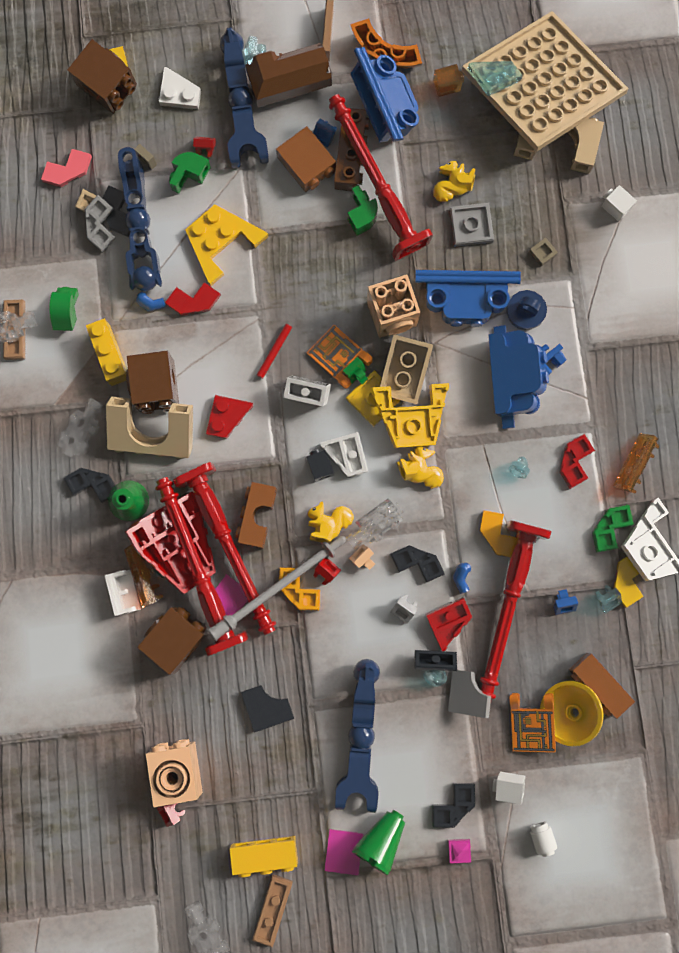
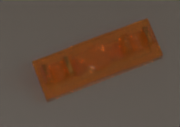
[613,433,659,493]
[124,545,163,608]

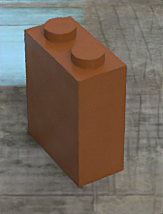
[276,126,336,192]

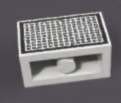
[283,375,331,407]

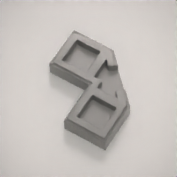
[85,195,116,252]

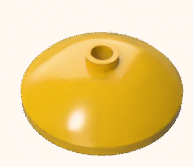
[540,681,603,746]

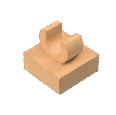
[349,544,375,570]

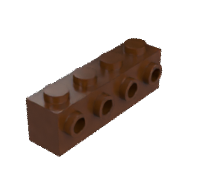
[334,107,370,191]

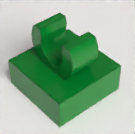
[343,357,368,384]

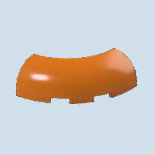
[350,18,422,68]

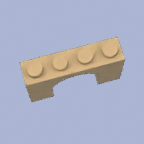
[513,118,604,174]
[106,396,193,459]

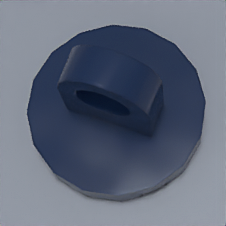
[506,290,547,330]

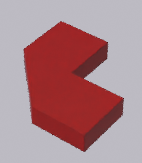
[165,282,221,316]
[559,434,595,489]

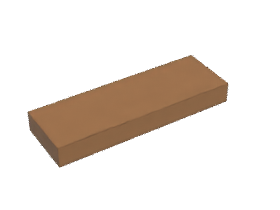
[322,0,334,62]
[3,299,25,360]
[252,874,293,947]

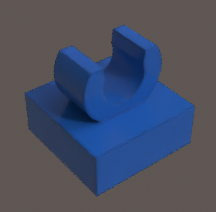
[313,118,337,148]
[553,589,578,615]

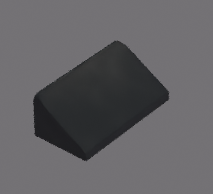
[414,650,457,671]

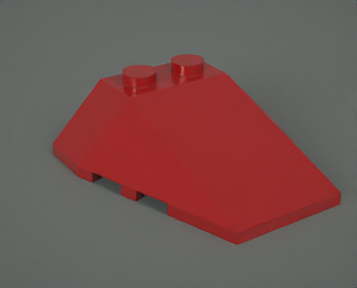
[125,491,216,594]

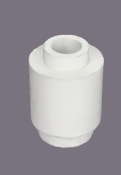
[530,821,557,857]

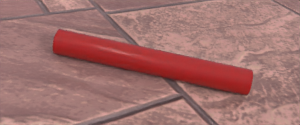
[256,324,292,379]

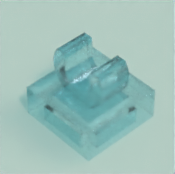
[244,36,266,65]
[596,585,622,614]

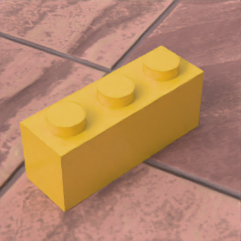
[86,318,127,386]
[230,836,298,877]

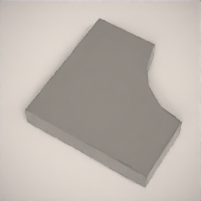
[448,670,491,718]

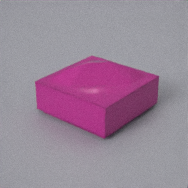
[448,839,471,863]

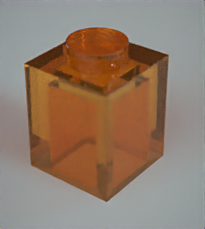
[433,64,464,97]

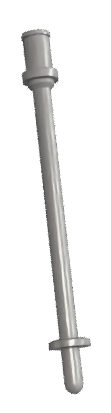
[208,536,346,641]

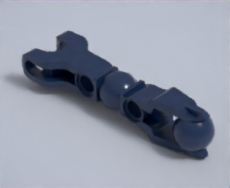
[220,27,269,168]
[118,147,162,291]
[335,659,380,813]

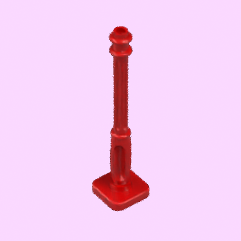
[329,94,433,261]
[173,462,276,635]
[155,477,248,656]
[480,521,552,703]

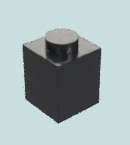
[307,449,334,482]

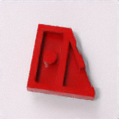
[206,395,254,439]
[425,597,472,651]

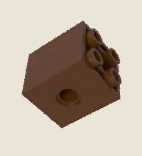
[67,39,137,114]
[126,350,179,414]
[137,607,209,675]

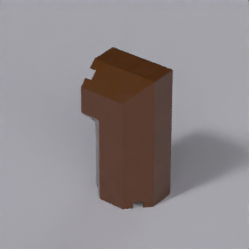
[245,43,332,108]

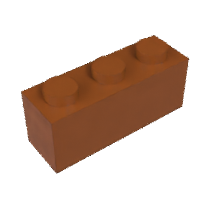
[568,653,635,719]

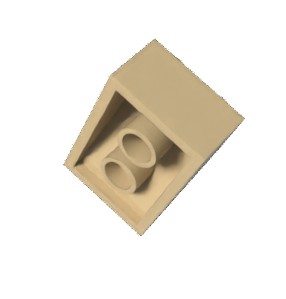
[380,335,433,404]

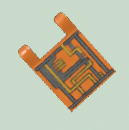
[307,325,373,389]
[509,693,556,752]

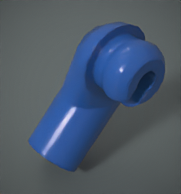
[136,292,166,311]
[453,562,471,594]

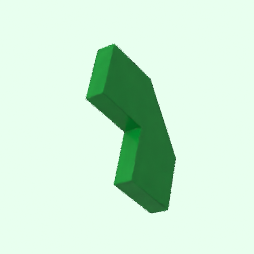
[592,505,634,553]

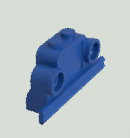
[350,47,419,142]
[415,270,521,327]
[488,325,549,429]

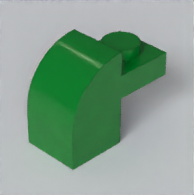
[169,152,211,194]
[347,185,378,236]
[49,287,79,331]

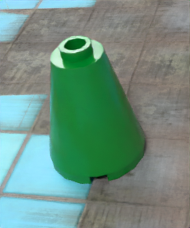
[108,480,149,521]
[352,810,405,875]

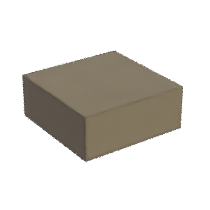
[134,144,157,170]
[529,237,558,267]

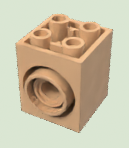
[367,275,420,338]
[146,739,203,807]

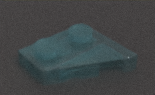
[468,61,522,96]

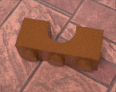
[236,482,277,549]

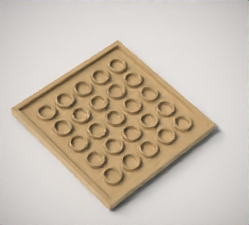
[462,11,629,152]

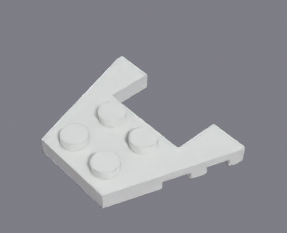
[621,498,679,582]

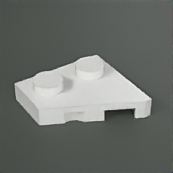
[159,67,201,110]
[320,432,368,477]

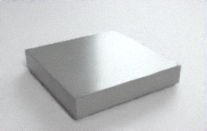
[449,203,494,247]

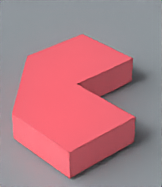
[41,149,92,187]

